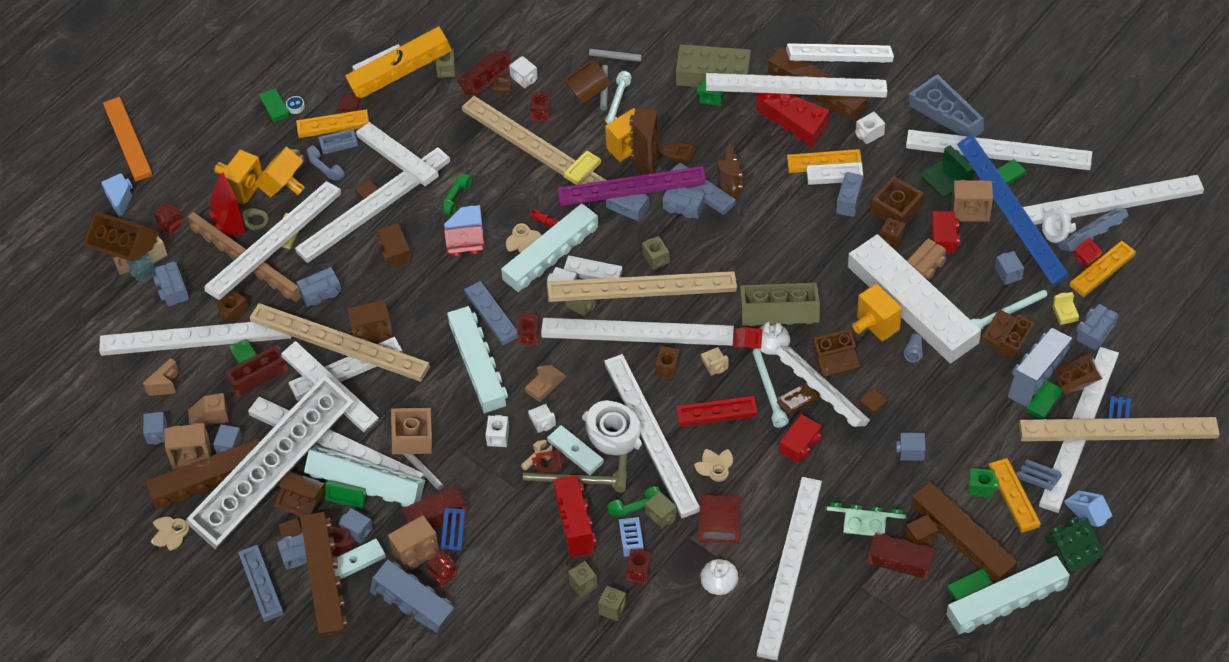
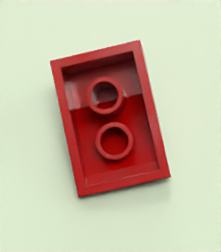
[208,173,245,238]

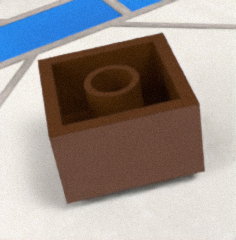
[870,176,924,226]
[347,300,393,344]

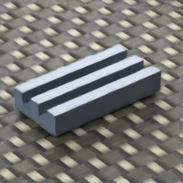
[319,129,358,154]
[1016,459,1062,491]

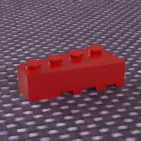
[757,93,830,149]
[553,475,597,558]

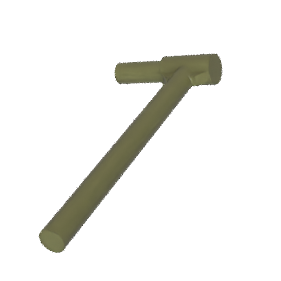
[523,454,627,492]

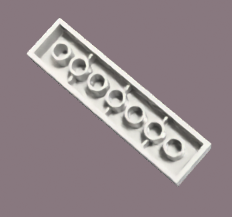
[848,234,981,364]

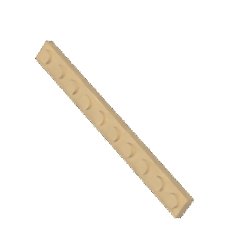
[462,96,606,184]
[546,272,737,302]
[250,303,430,382]
[1019,417,1220,441]

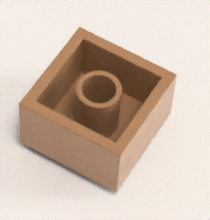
[951,180,993,221]
[391,408,432,454]
[164,423,212,469]
[388,515,440,572]

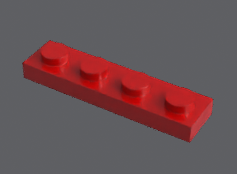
[676,396,757,427]

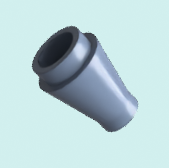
[904,334,923,363]

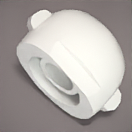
[582,401,642,456]

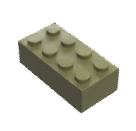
[676,44,751,87]
[740,283,820,326]

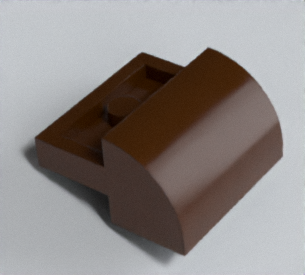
[563,59,611,104]
[718,146,743,199]
[981,309,1035,357]
[812,329,860,378]
[1055,353,1103,397]
[274,471,326,516]

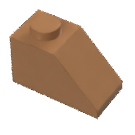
[188,393,229,426]

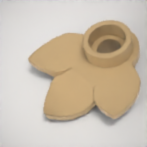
[506,223,541,253]
[694,449,733,482]
[151,517,189,551]

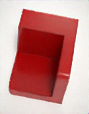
[733,327,762,349]

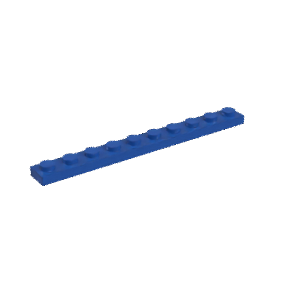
[957,134,1070,286]

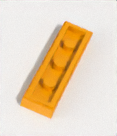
[296,109,369,138]
[787,149,862,173]
[1069,241,1136,297]
[988,458,1041,533]

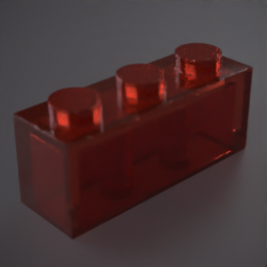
[457,50,513,95]
[225,345,288,397]
[401,485,468,529]
[868,533,935,580]

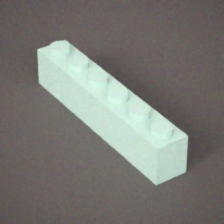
[501,204,598,292]
[447,306,508,413]
[304,446,425,508]
[946,556,1070,635]

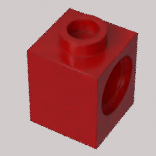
[1073,237,1102,268]

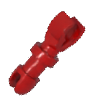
[530,209,559,228]

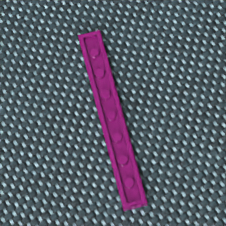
[557,166,706,206]

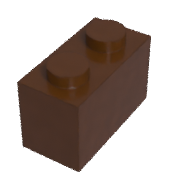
[376,223,412,268]

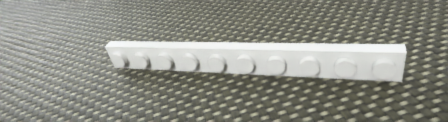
[706,73,887,97]
[906,130,1092,170]
[295,147,450,263]
[1023,175,1204,225]
[205,181,341,300]
[541,318,734,346]
[100,322,291,356]
[1039,347,1119,513]
[605,354,700,518]
[248,397,425,479]
[757,477,822,661]

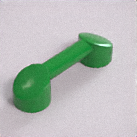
[443,174,472,216]
[607,486,660,517]

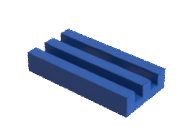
[1108,396,1131,419]
[440,508,465,550]

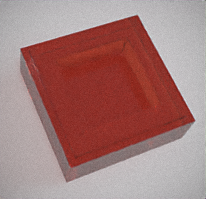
[338,94,361,113]

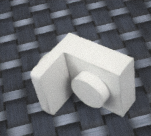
[528,404,556,433]

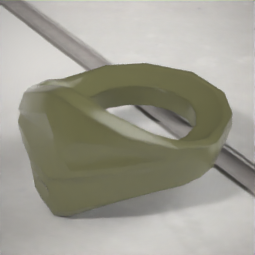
[241,208,269,230]

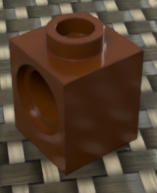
[880,217,906,250]
[217,289,249,324]
[655,346,680,379]
[905,514,939,550]

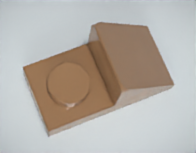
[143,358,180,396]
[525,365,566,402]

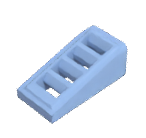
[619,517,644,557]

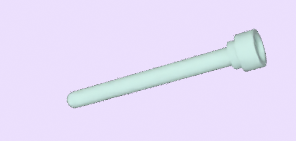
[606,71,632,124]
[971,290,1047,330]
[753,349,789,428]

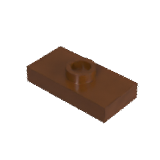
[776,383,819,415]

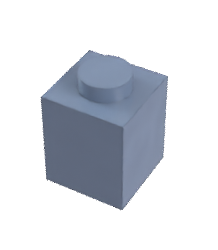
[995,251,1024,285]
[143,412,167,444]
[213,425,243,454]
[896,433,926,461]
[339,508,373,544]

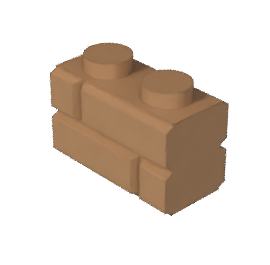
[907,238,946,279]

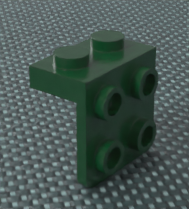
[921,145,974,198]
[1044,516,1104,572]

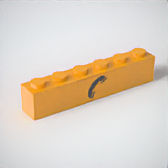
[345,26,452,100]

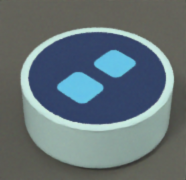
[286,96,305,114]

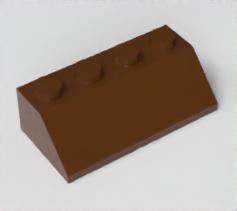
[629,108,659,175]
[82,211,159,262]

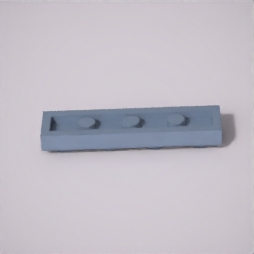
[671,162,736,215]
[1058,208,1129,252]
[464,281,519,345]
[238,545,284,622]

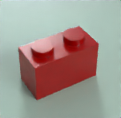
[931,211,960,253]
[779,414,822,464]

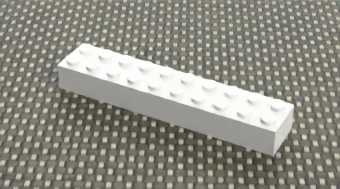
[186,375,354,549]

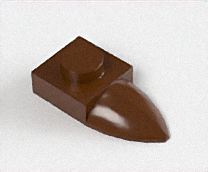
[659,143,696,164]

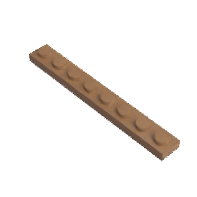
[188,212,301,302]

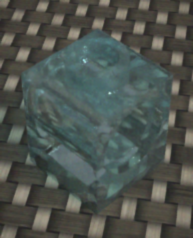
[126,254,156,284]

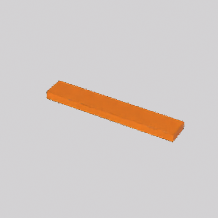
[103,97,153,182]

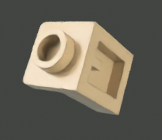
[701,347,728,376]

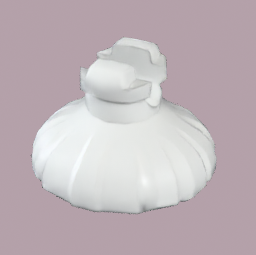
[1042,208,1076,243]
[759,322,790,355]
[700,559,738,595]

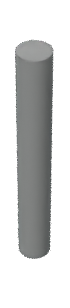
[589,49,642,62]
[600,65,608,110]
[403,454,444,490]

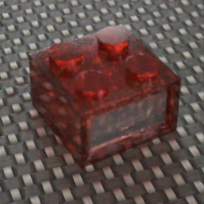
[698,495,741,544]

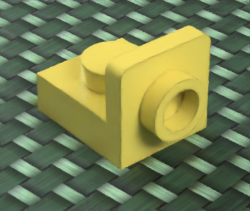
[1052,292,1079,325]

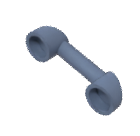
[307,145,345,181]

